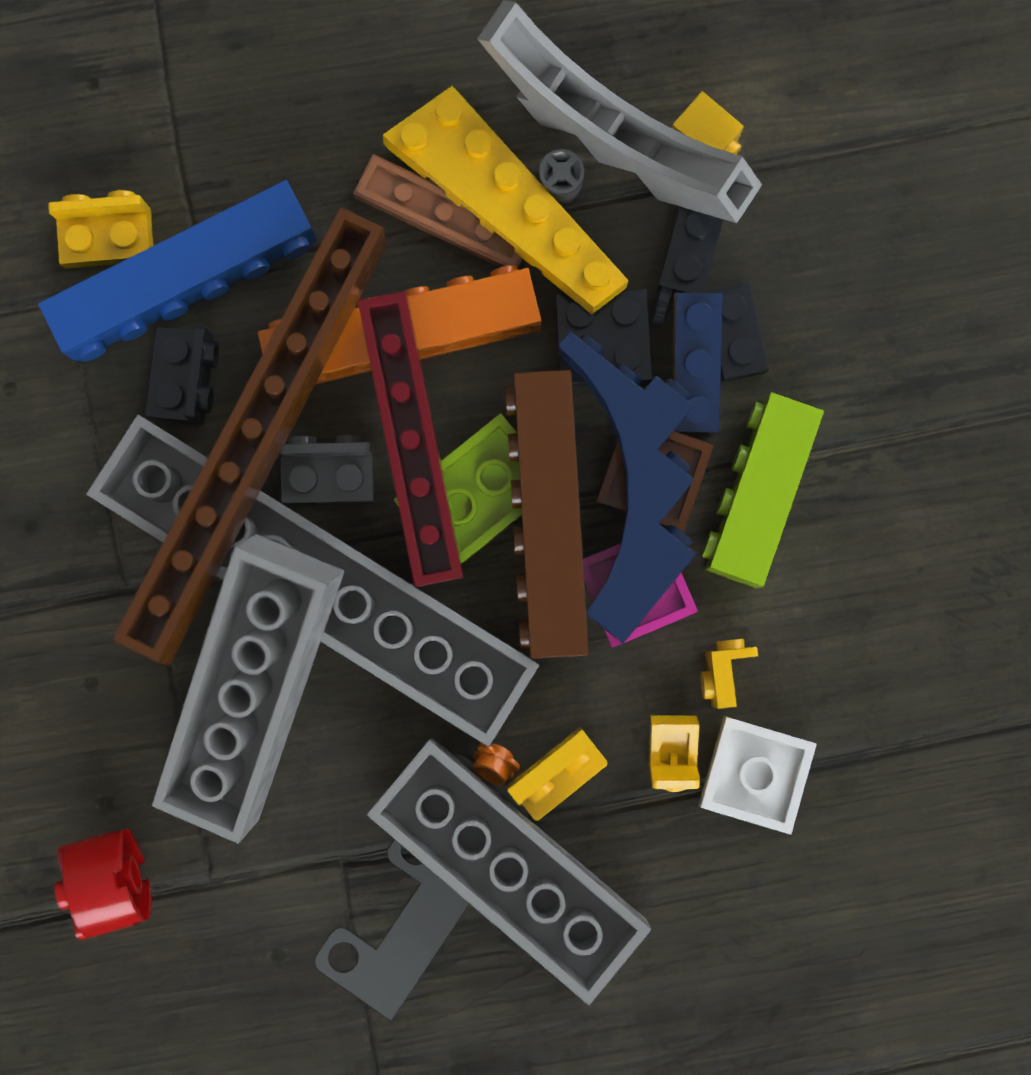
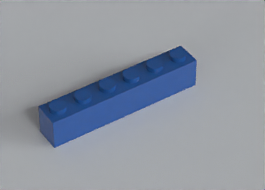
[38,180,318,362]

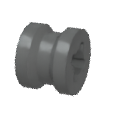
[538,149,584,205]

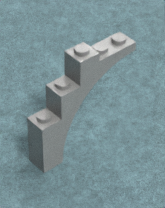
[477,0,762,223]

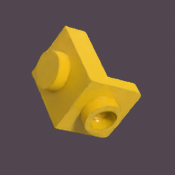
[700,639,758,709]
[648,715,700,792]

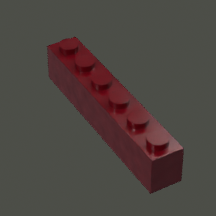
[357,291,464,587]

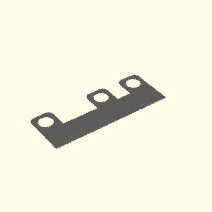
[315,755,529,1020]

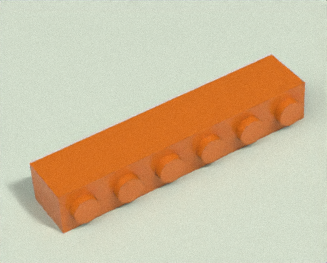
[258,265,541,384]

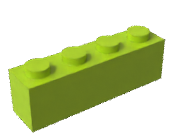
[701,392,824,588]

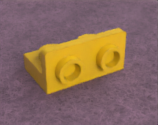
[48,190,153,269]
[507,727,607,821]

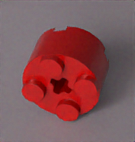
[55,829,152,941]

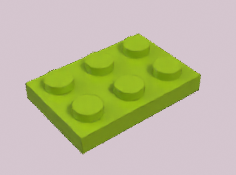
[394,413,522,564]

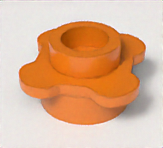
[472,743,520,786]

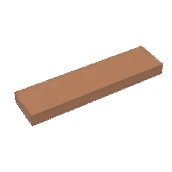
[353,154,523,269]

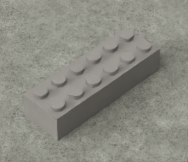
[152,534,345,844]
[367,737,651,1005]

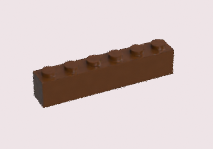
[505,370,589,659]

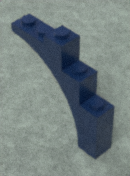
[558,331,696,643]

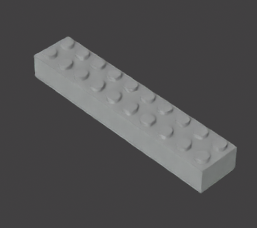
[86,415,539,747]

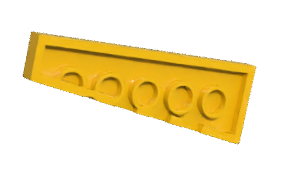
[383,86,629,315]

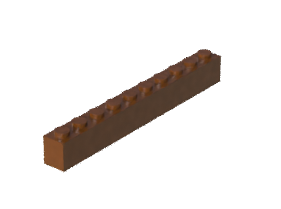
[112,207,386,666]

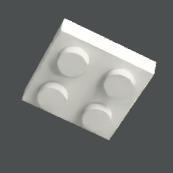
[698,716,816,835]

